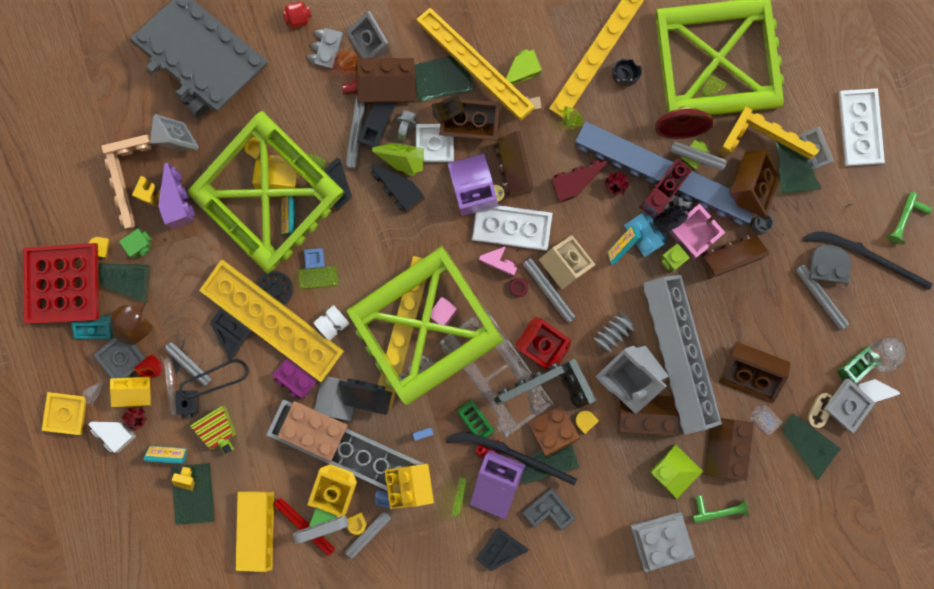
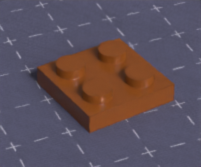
[528,405,580,457]

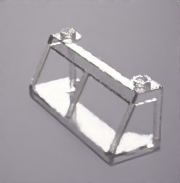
[439,309,553,437]

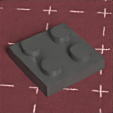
[94,337,146,379]

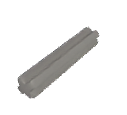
[670,141,727,170]
[164,342,211,386]
[345,512,391,559]

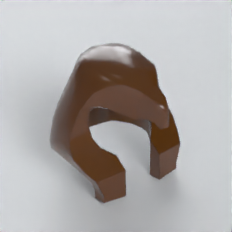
[110,302,153,345]

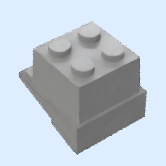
[595,346,669,414]
[629,512,695,572]

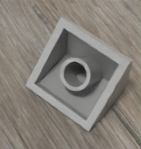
[346,11,390,59]
[150,114,199,152]
[314,376,354,421]

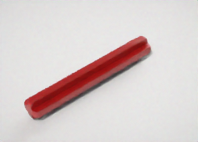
[273,498,335,556]

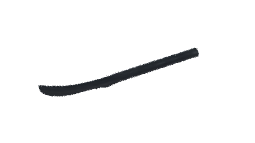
[803,232,933,290]
[446,432,577,486]

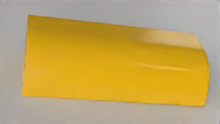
[236,491,274,572]

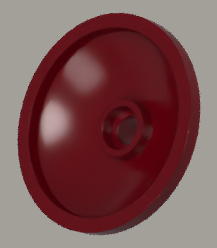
[655,107,713,139]

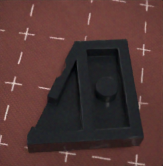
[324,157,352,210]
[210,308,252,360]
[476,527,529,571]

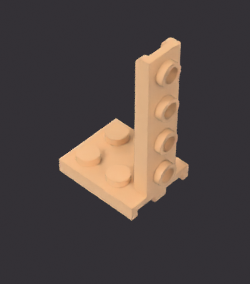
[102,135,154,229]

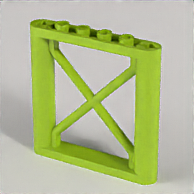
[655,0,784,115]
[187,111,344,274]
[347,246,504,406]

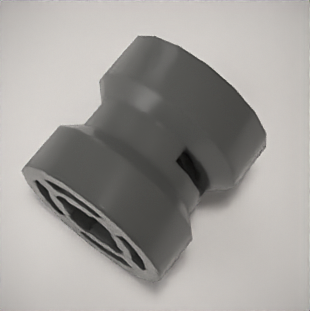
[751,214,774,234]

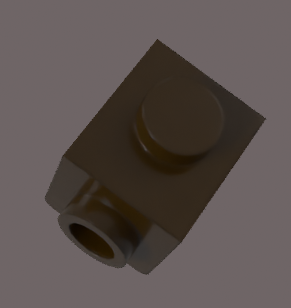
[431,94,466,122]

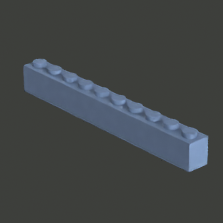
[575,121,754,226]

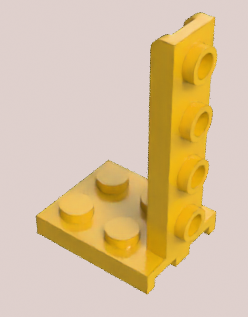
[718,107,819,159]

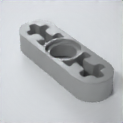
[292,515,349,544]

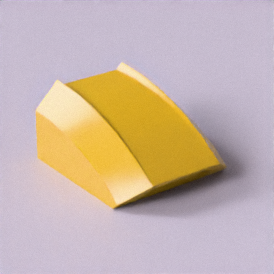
[252,155,299,198]
[307,464,357,517]

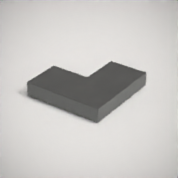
[522,488,576,531]

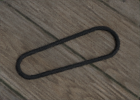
[179,359,249,399]

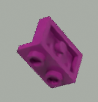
[272,357,318,399]

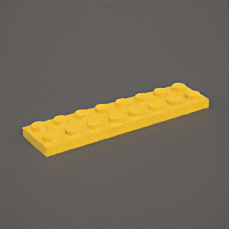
[199,260,344,382]

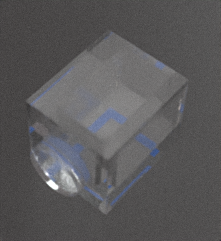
[749,405,783,436]

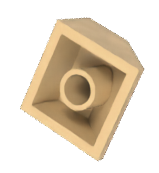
[539,235,595,290]

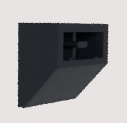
[339,378,392,415]

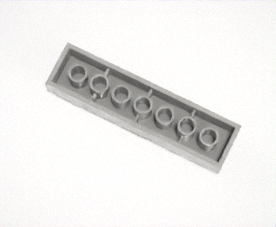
[643,275,722,434]
[267,399,425,491]

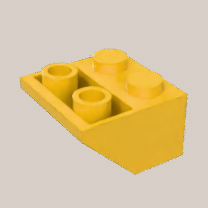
[385,464,434,509]

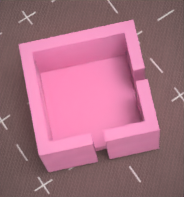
[668,204,725,260]

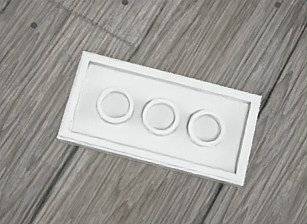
[838,88,885,167]
[472,205,553,251]

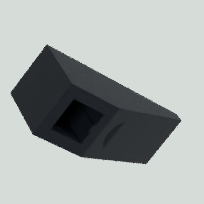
[358,103,397,150]
[371,164,425,213]

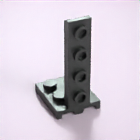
[494,359,596,409]

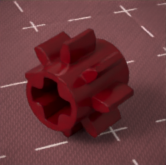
[604,171,630,196]
[121,406,147,431]

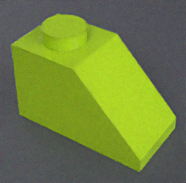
[506,49,542,86]

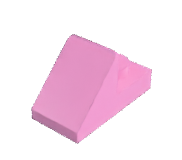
[479,247,517,277]

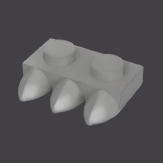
[307,28,343,70]
[798,127,834,170]

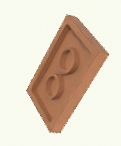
[278,401,348,461]

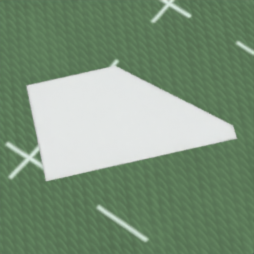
[858,379,900,402]

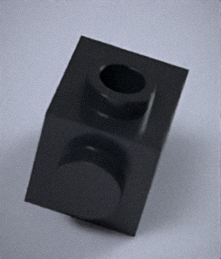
[176,390,199,418]

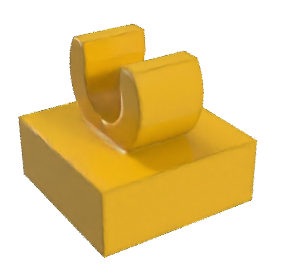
[172,467,195,491]

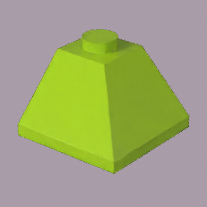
[372,143,424,176]
[649,444,703,499]

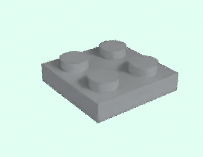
[824,379,875,434]

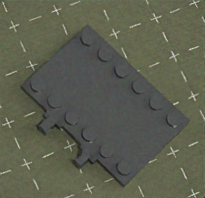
[130,0,268,113]

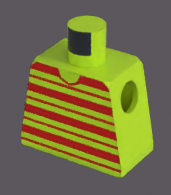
[190,406,236,455]

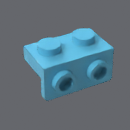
[624,212,668,257]

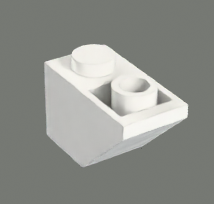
[88,422,136,453]

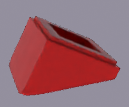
[134,354,162,378]

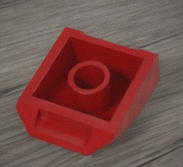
[515,317,571,371]

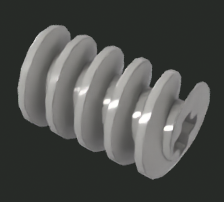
[593,311,634,353]

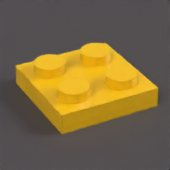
[42,392,87,435]

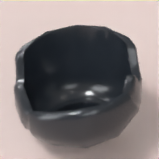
[612,59,642,87]

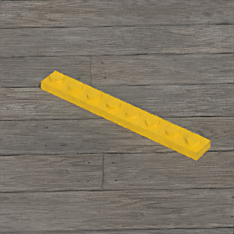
[549,0,644,120]
[416,8,535,121]
[378,256,427,409]

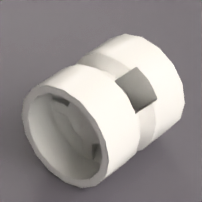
[313,305,350,341]

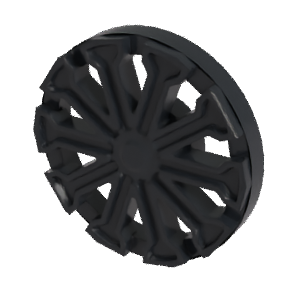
[653,205,689,232]
[258,271,293,305]

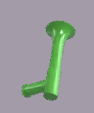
[886,192,932,245]
[693,495,749,524]

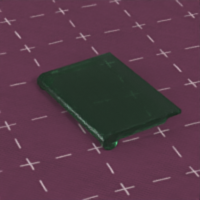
[415,56,474,102]
[171,463,215,525]

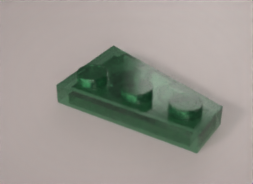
[776,141,822,194]
[98,263,150,303]
[781,413,841,480]
[522,444,579,485]

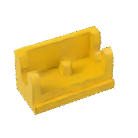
[132,176,161,208]
[110,377,151,407]

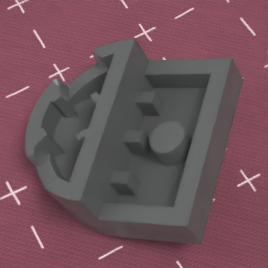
[809,244,851,284]

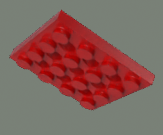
[23,243,99,324]

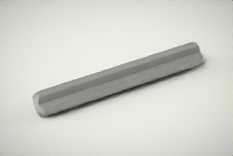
[346,95,366,169]
[523,258,575,323]
[795,265,849,330]

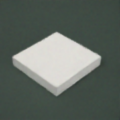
[416,124,454,163]

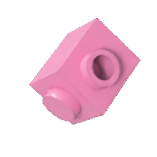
[430,297,460,326]

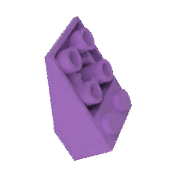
[448,154,499,216]
[158,162,195,230]
[470,451,526,519]

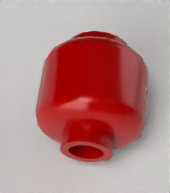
[282,1,311,28]

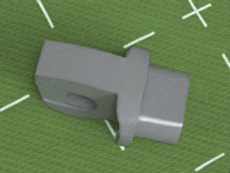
[397,110,416,142]
[665,196,692,211]

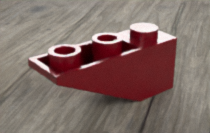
[639,158,692,219]
[551,160,607,204]

